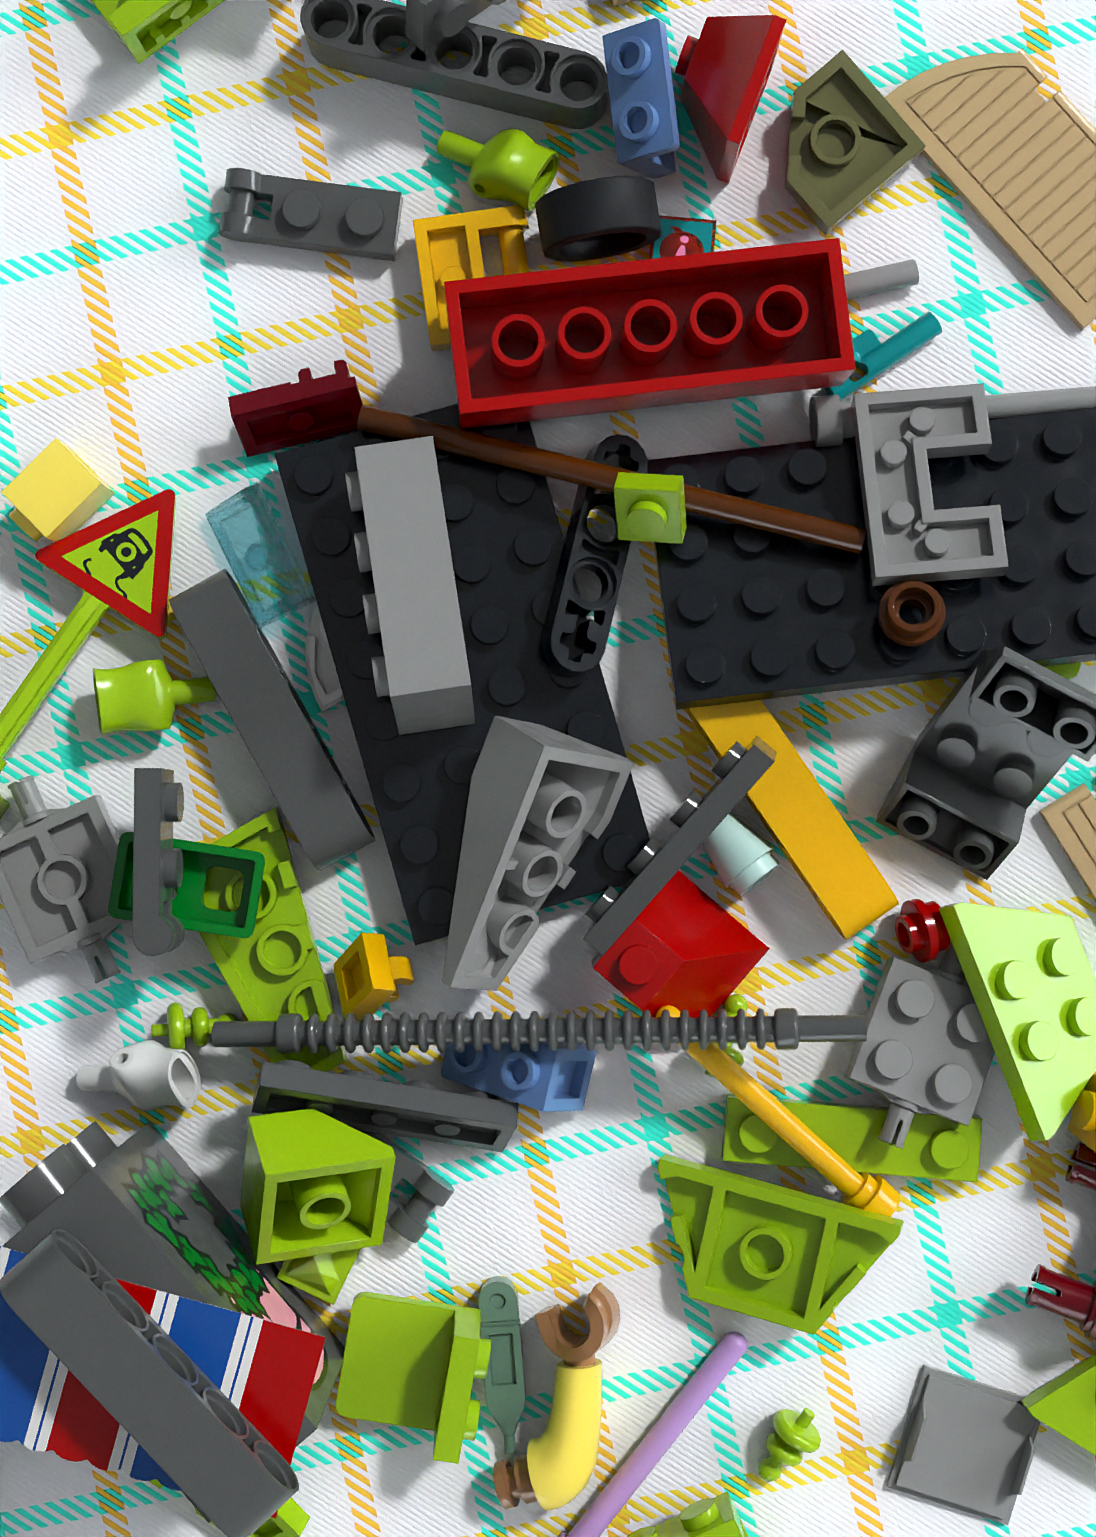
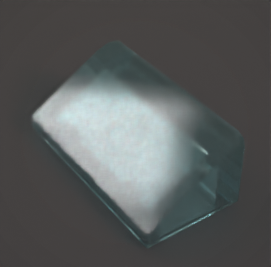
[205,482,316,628]

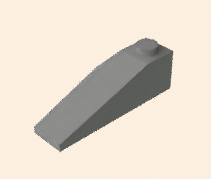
[442,716,634,991]

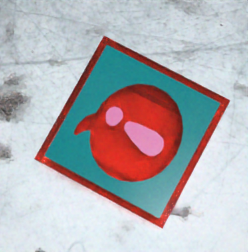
[649,215,717,259]

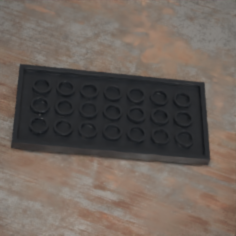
[274,404,650,946]
[647,407,1096,710]

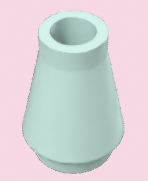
[702,812,780,896]

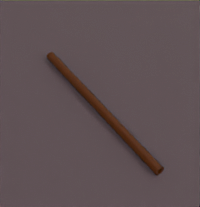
[357,405,867,554]

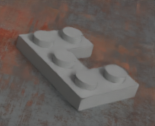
[851,383,1009,586]

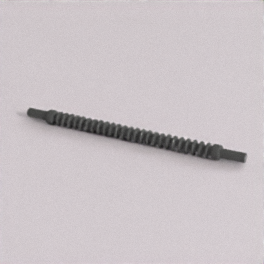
[212,1008,867,1054]

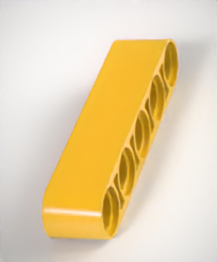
[669,682,899,940]

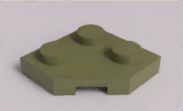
[785,49,926,236]

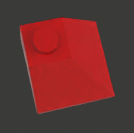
[675,15,787,184]
[591,870,770,1017]

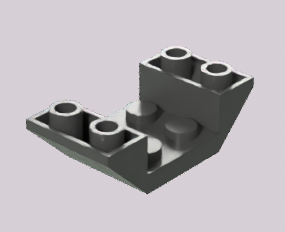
[876,646,1096,880]

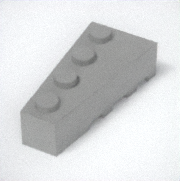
[345,436,476,735]

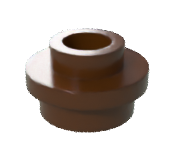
[878,580,946,646]

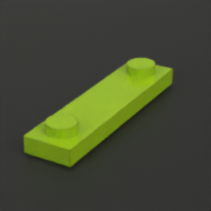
[721,1094,983,1182]

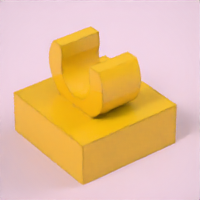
[333,932,415,1021]

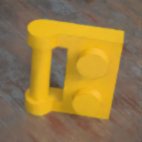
[413,206,529,351]

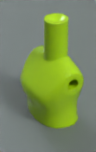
[437,128,559,212]
[93,659,216,735]

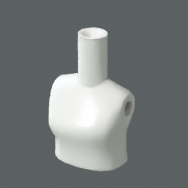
[76,1040,201,1111]

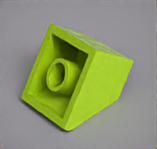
[240,1108,396,1265]

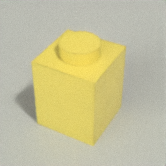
[1,438,115,542]

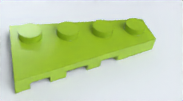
[174,807,347,1072]

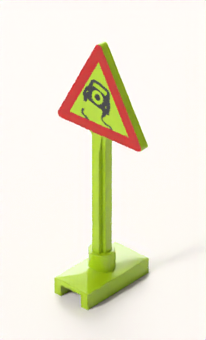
[0,489,176,820]

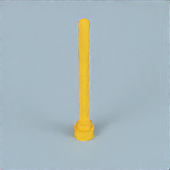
[655,1005,901,1217]

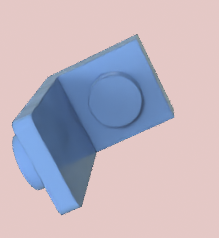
[441,1016,597,1112]

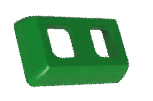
[108,832,265,938]

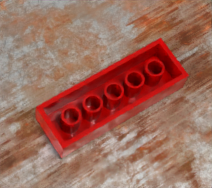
[444,238,856,429]

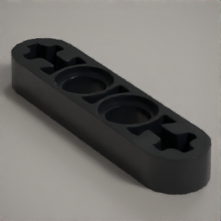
[540,434,648,677]

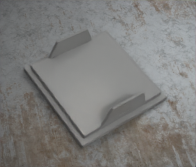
[886,1365,1040,1525]

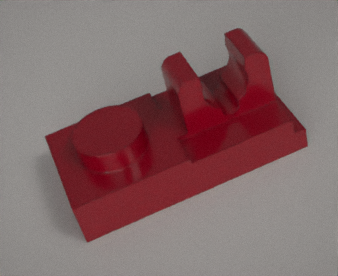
[228,360,363,457]

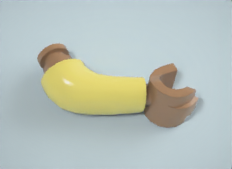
[493,1282,621,1511]

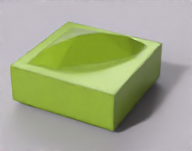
[276,1248,361,1305]

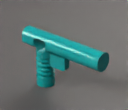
[825,312,942,401]

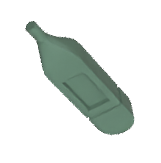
[478,1276,526,1455]

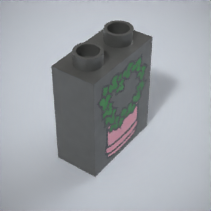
[0,1121,345,1523]

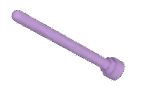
[558,1331,747,1537]

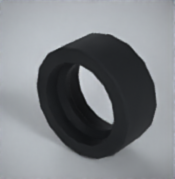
[535,176,662,261]

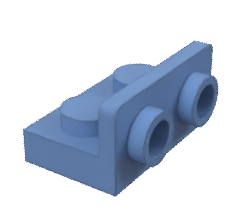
[602,18,680,179]

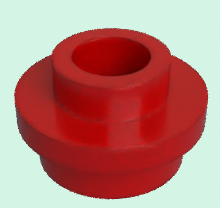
[895,899,950,963]

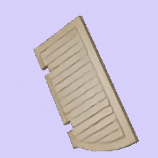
[884,48,1096,331]

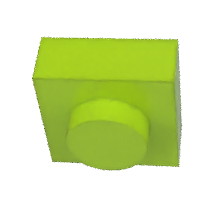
[613,472,687,544]

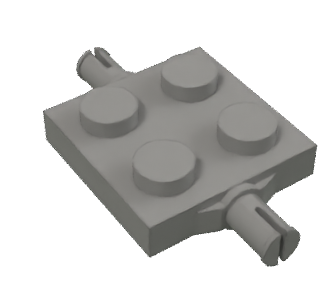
[0,775,129,983]
[844,939,995,1149]

